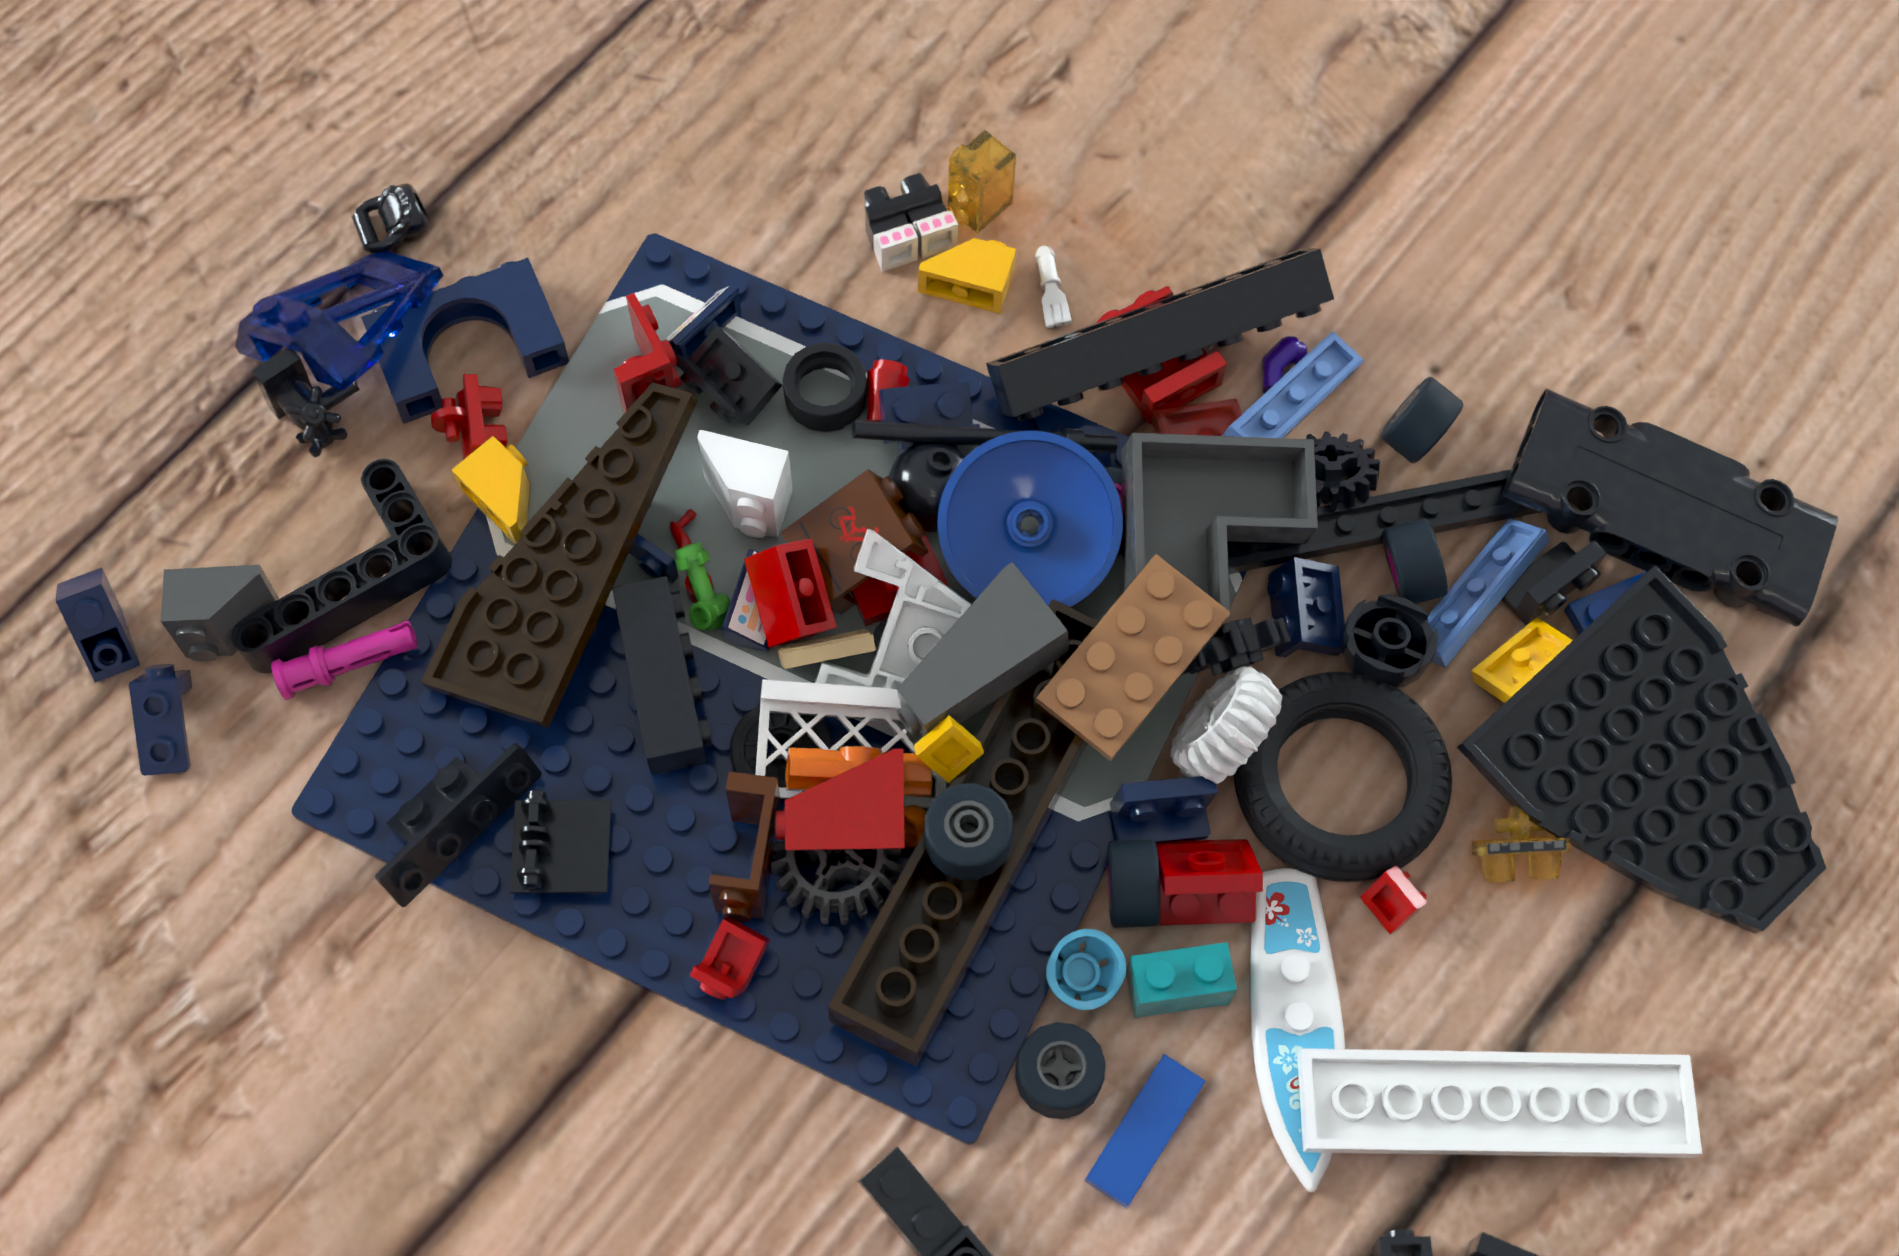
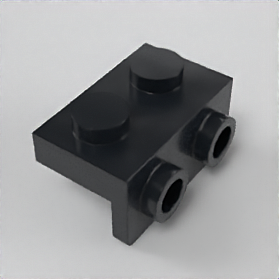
[676,326,783,425]
[1501,541,1607,625]

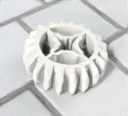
[1170,666,1282,783]

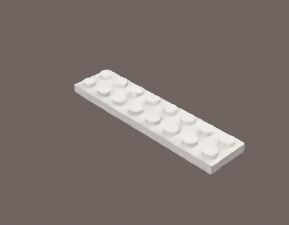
[1297,1049,1702,1158]

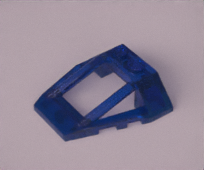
[235,251,444,391]

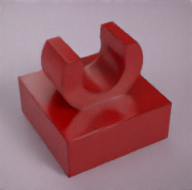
[1360,865,1428,934]

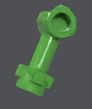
[674,541,731,631]

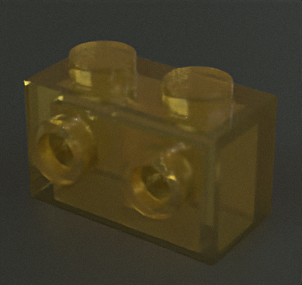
[947,130,1016,234]

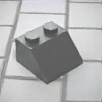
[161,565,279,662]

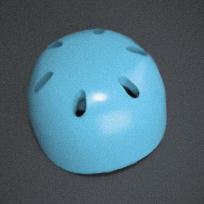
[1046,929,1126,1010]

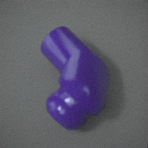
[1262,336,1307,394]

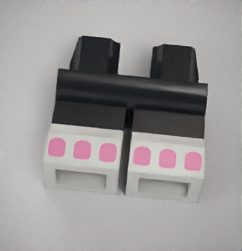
[864,173,958,272]

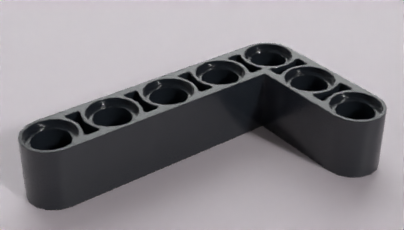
[232,459,452,673]

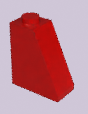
[775,749,905,850]

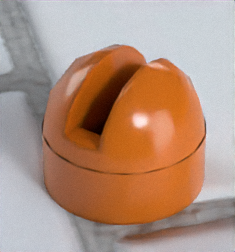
[904,805,927,848]

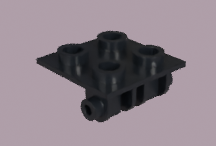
[510,791,612,893]

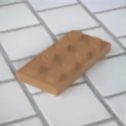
[1035,554,1231,761]

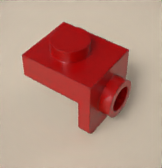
[690,917,771,999]

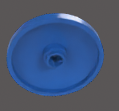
[937,431,1123,607]

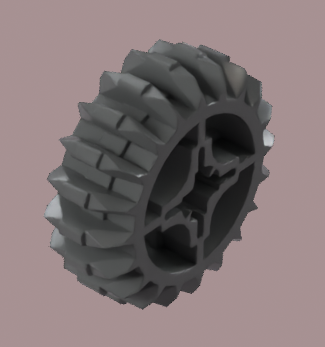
[771,840,901,925]

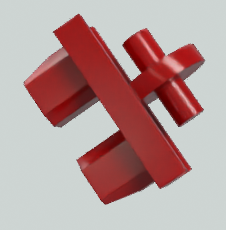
[431,374,508,460]

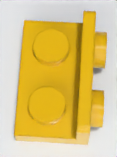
[1471,617,1572,703]

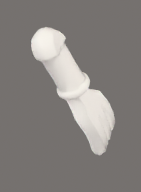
[1035,246,1072,329]

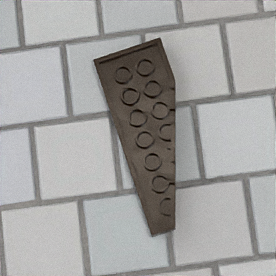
[421,382,698,729]

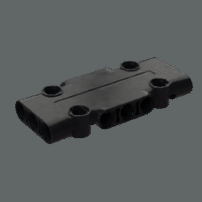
[1502,388,1838,627]

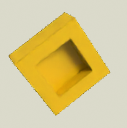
[913,715,984,783]

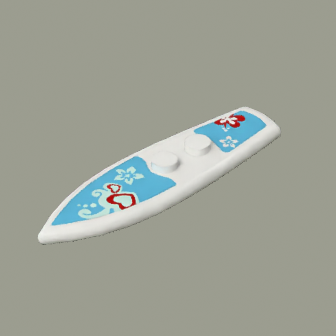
[1250,868,1345,1193]

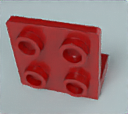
[613,293,681,413]

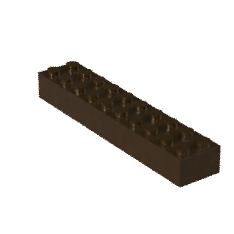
[828,599,1099,1067]

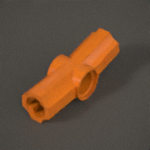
[785,746,933,797]

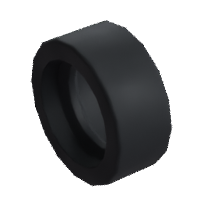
[782,342,867,432]

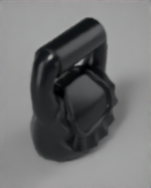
[352,183,430,253]

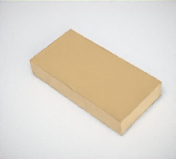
[777,629,876,669]

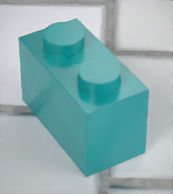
[1126,942,1237,1018]

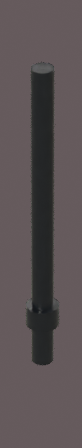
[852,420,1117,454]

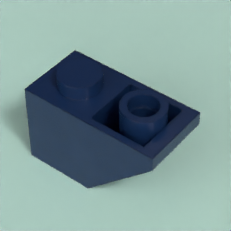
[56,568,140,683]

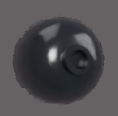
[888,443,966,532]
[1341,594,1438,688]

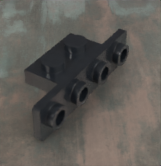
[375,743,542,907]

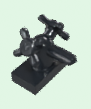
[252,346,360,457]

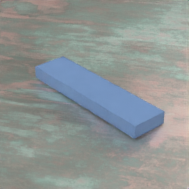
[1223,331,1364,438]
[1426,518,1550,667]

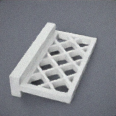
[755,679,946,809]

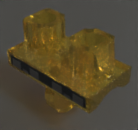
[1472,806,1570,882]

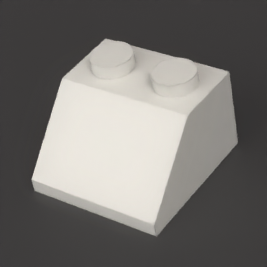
[697,430,793,538]

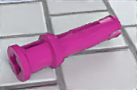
[271,620,418,701]

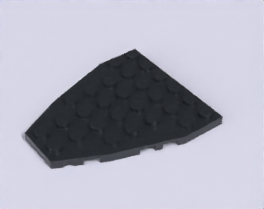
[1457,565,1826,934]

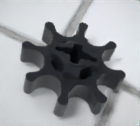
[1182,617,1291,676]

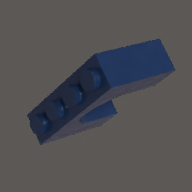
[361,258,569,424]

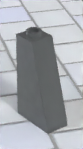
[897,562,1069,737]

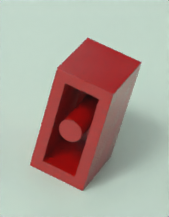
[744,538,837,648]

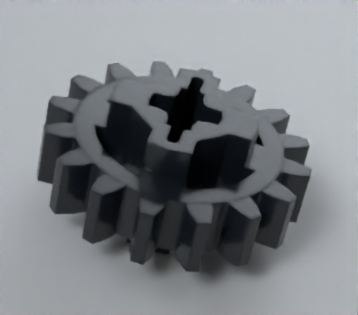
[1306,432,1380,510]

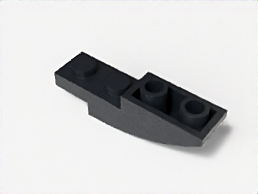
[857,1147,993,1256]

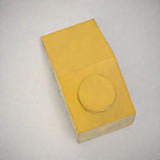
[918,238,1016,314]
[451,436,531,544]

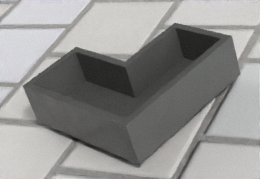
[1121,433,1318,616]

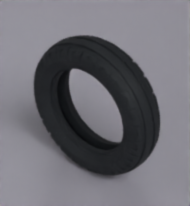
[1234,672,1452,882]

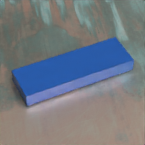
[1085,1054,1206,1209]

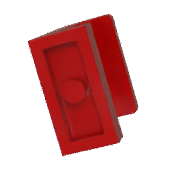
[1097,286,1227,424]

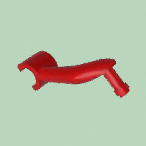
[669,509,714,603]

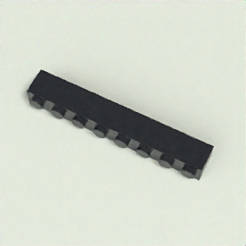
[986,248,1334,421]

